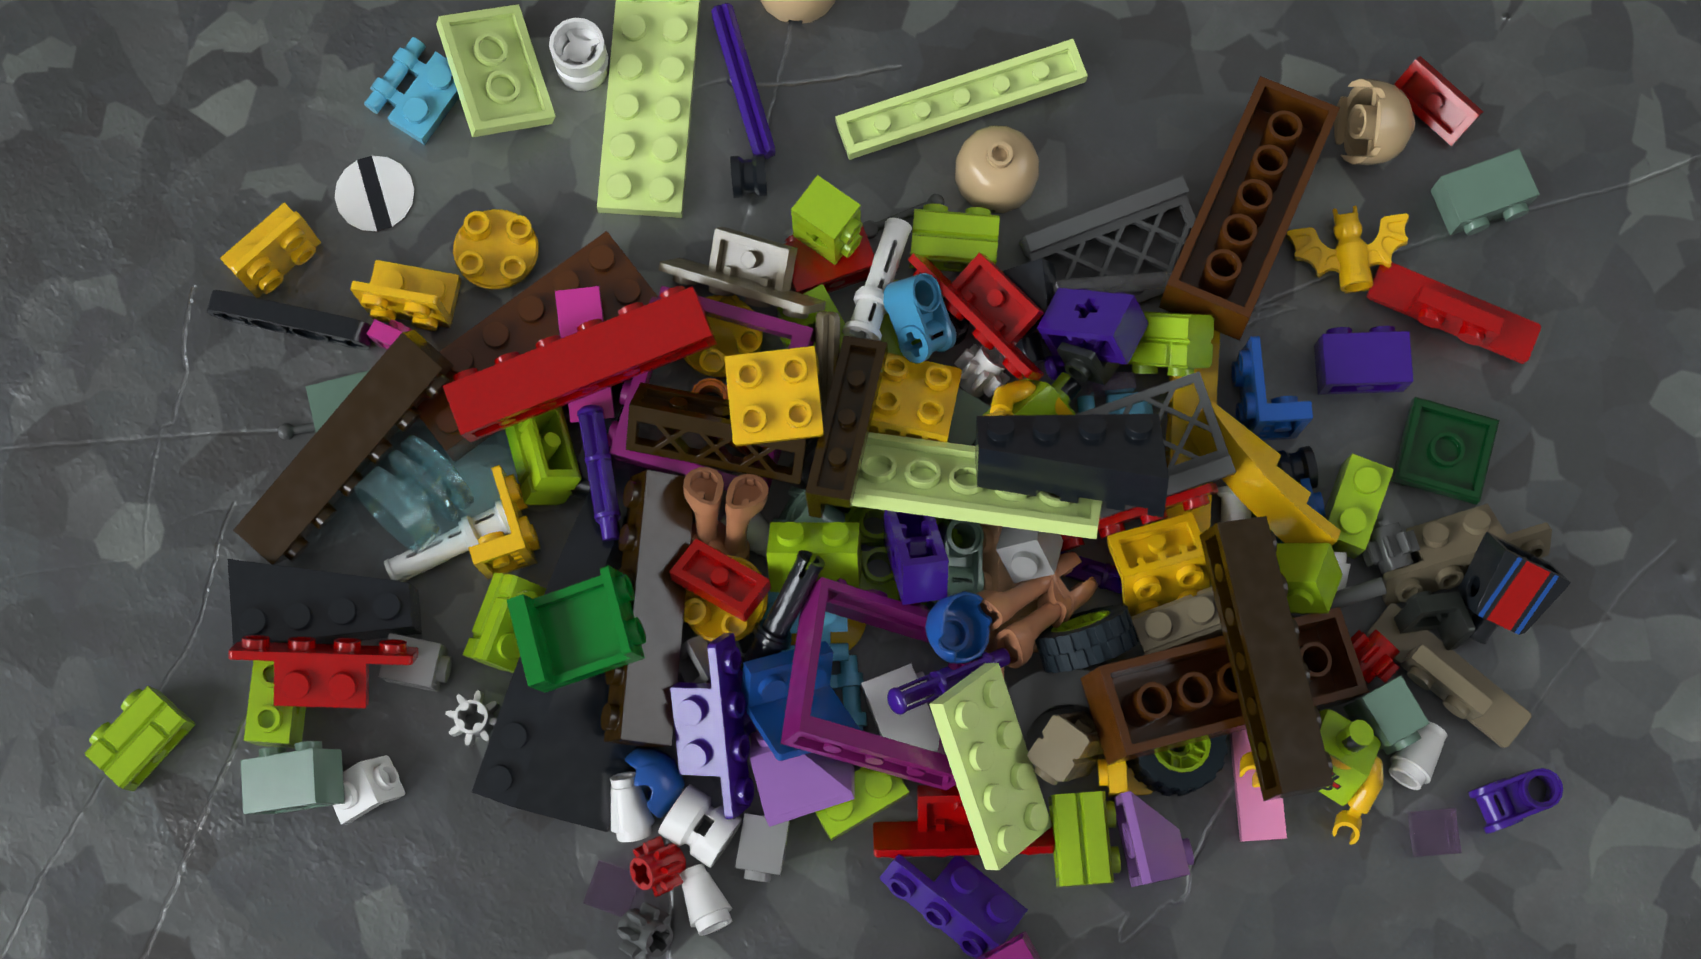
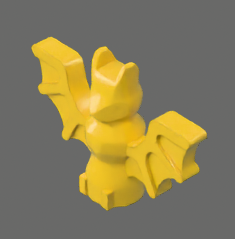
[1287,205,1409,294]

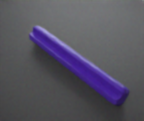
[711,3,776,159]

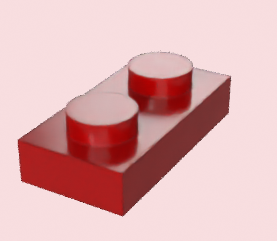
[1394,56,1484,146]
[669,539,771,622]

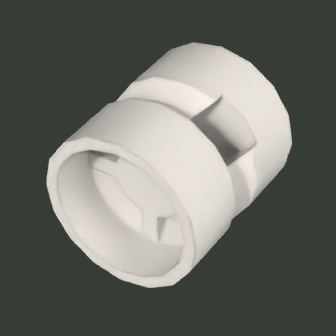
[549,18,610,91]
[658,784,743,868]

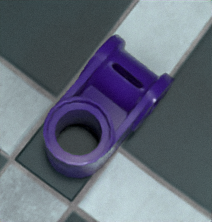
[1468,768,1563,834]

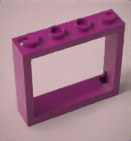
[607,286,815,494]
[781,577,975,790]

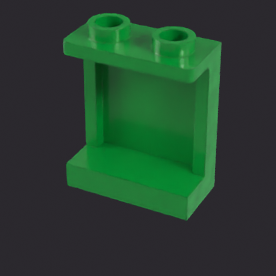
[507,565,646,693]

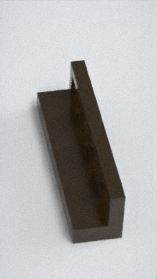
[805,336,888,518]
[626,382,810,484]

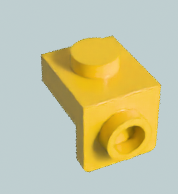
[1097,759,1153,797]

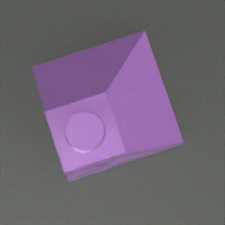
[750,731,855,827]
[1111,791,1194,887]

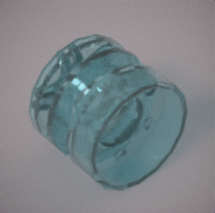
[354,435,474,553]

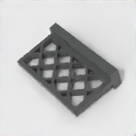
[1019,176,1196,304]
[1075,371,1236,520]

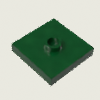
[1392,397,1500,505]

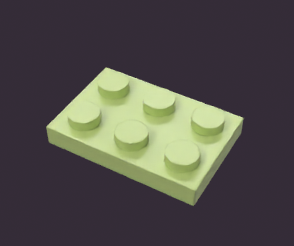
[436,4,556,138]

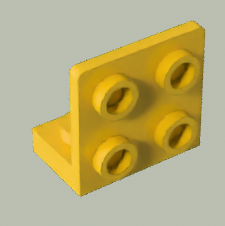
[220,202,321,298]
[350,260,462,331]
[724,346,824,446]
[869,353,962,442]
[469,465,541,580]
[1107,512,1210,616]

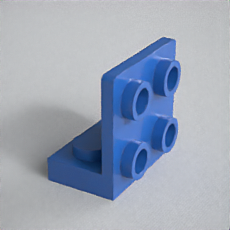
[1231,336,1313,441]
[741,641,860,761]

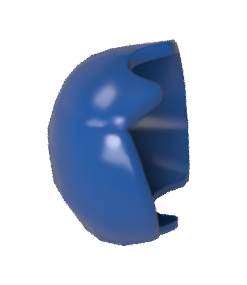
[925,591,992,664]
[625,747,685,818]

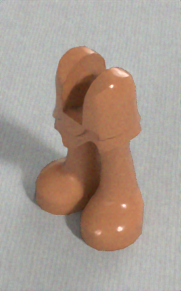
[683,467,768,561]
[976,552,1098,669]

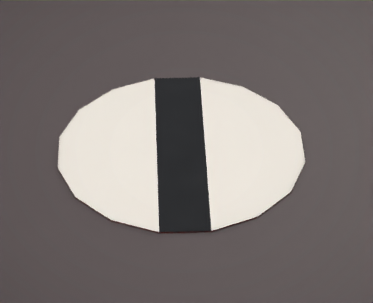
[334,156,415,232]

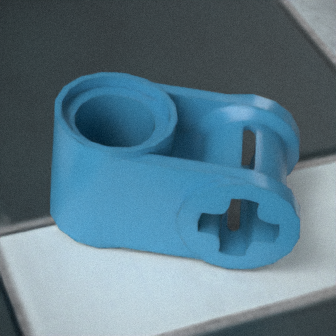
[883,273,957,363]

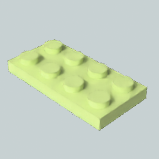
[929,663,1053,870]

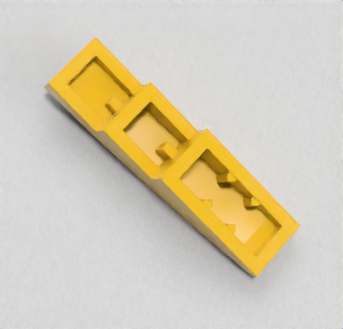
[1184,401,1341,546]

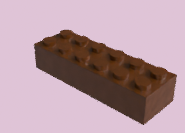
[1159,76,1340,341]
[417,231,658,463]
[1080,607,1369,766]

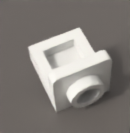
[333,755,405,825]

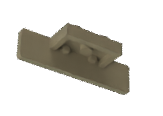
[659,227,826,319]
[1382,503,1552,606]
[1365,603,1532,748]

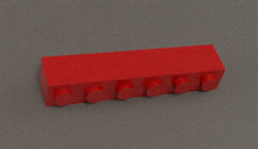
[443,286,717,442]

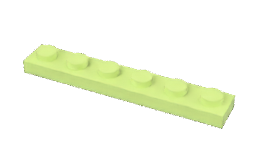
[835,39,1088,160]

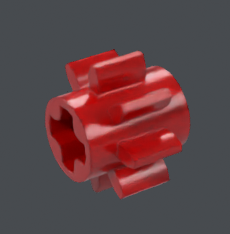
[1351,629,1400,684]
[630,836,686,897]

